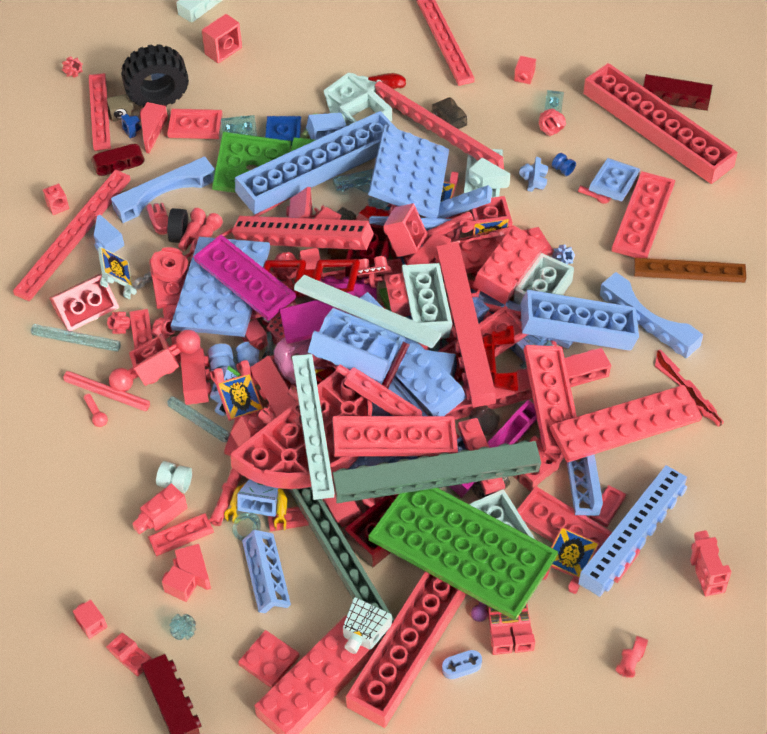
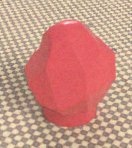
[152,318,176,340]

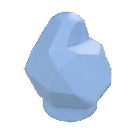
[236,342,259,367]

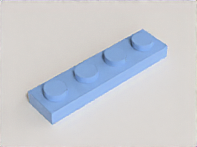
[426,185,492,219]

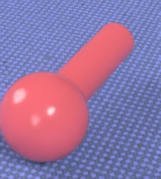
[578,185,611,204]
[83,394,108,427]

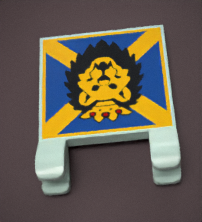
[98,247,137,299]

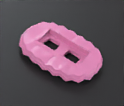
[274,338,327,384]

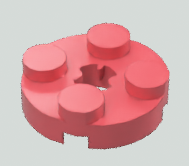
[151,247,188,282]

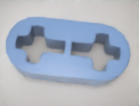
[442,650,482,679]

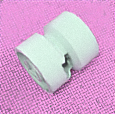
[156,461,192,493]

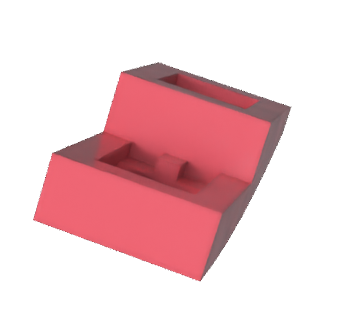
[106,633,152,677]

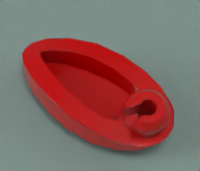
[368,73,406,89]

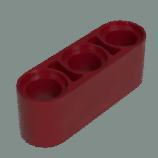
[92,144,145,176]

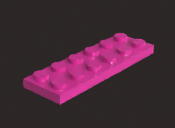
[193,235,296,321]

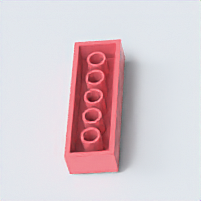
[254,615,378,734]

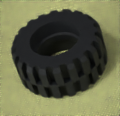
[121,44,189,107]

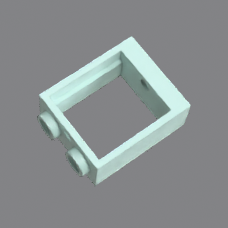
[339,90,392,126]

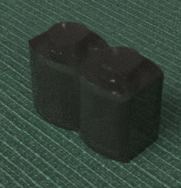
[431,97,467,129]

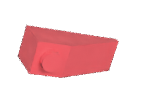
[140,102,168,153]

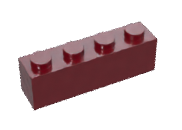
[643,74,713,111]
[141,654,202,734]

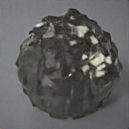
[469,405,500,436]

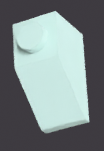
[469,158,510,189]

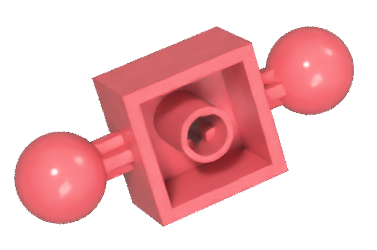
[109,330,201,392]

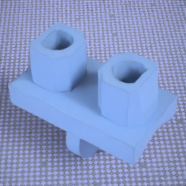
[519,157,548,192]

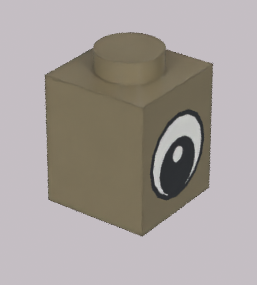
[107,94,134,122]

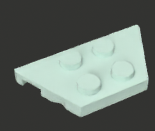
[323,72,382,113]

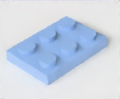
[589,158,640,202]

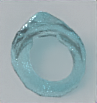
[262,331,274,359]
[232,513,261,541]

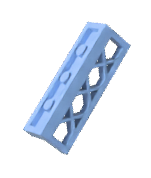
[567,454,603,516]
[242,530,291,613]

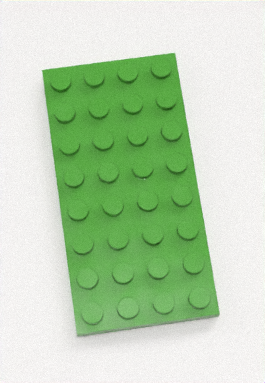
[369,488,558,621]

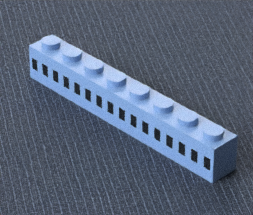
[578,465,687,597]

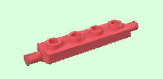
[336,364,422,416]

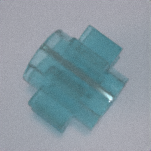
[169,614,196,640]

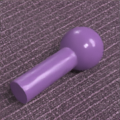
[471,602,488,622]

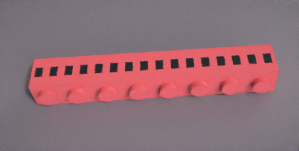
[232,216,374,250]

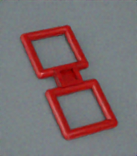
[263,259,360,296]

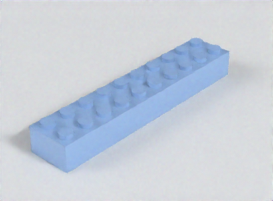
[235,111,396,215]

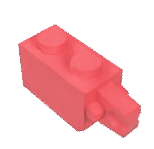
[132,483,187,534]

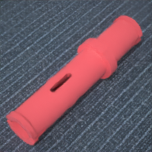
[209,468,243,526]

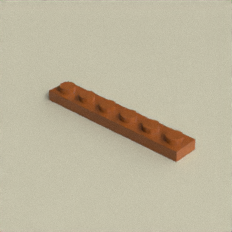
[634,258,746,283]

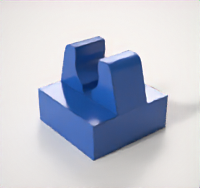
[121,114,141,139]

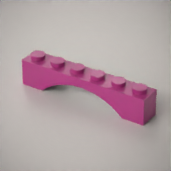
[449,399,537,498]

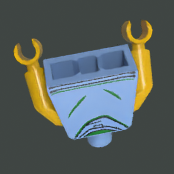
[224,479,287,531]

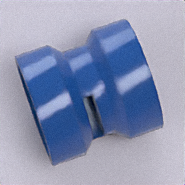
[552,152,576,176]

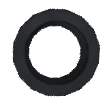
[167,208,188,243]

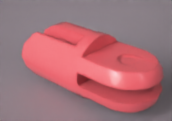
[146,203,168,235]

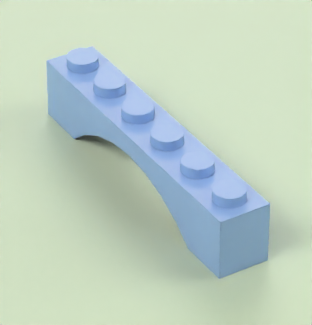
[111,156,215,223]
[600,272,703,358]

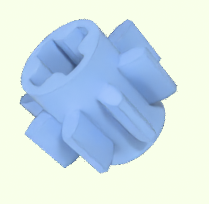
[552,244,575,265]

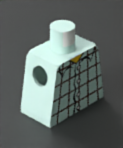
[343,597,392,654]

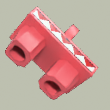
[357,256,392,288]

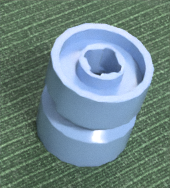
[208,344,236,371]

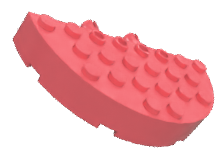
[230,368,372,489]

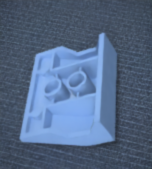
[308,308,405,382]

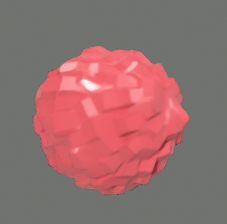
[539,109,566,136]
[272,252,298,281]

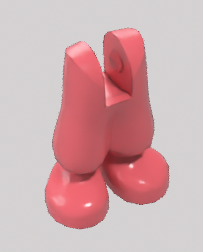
[178,208,223,254]

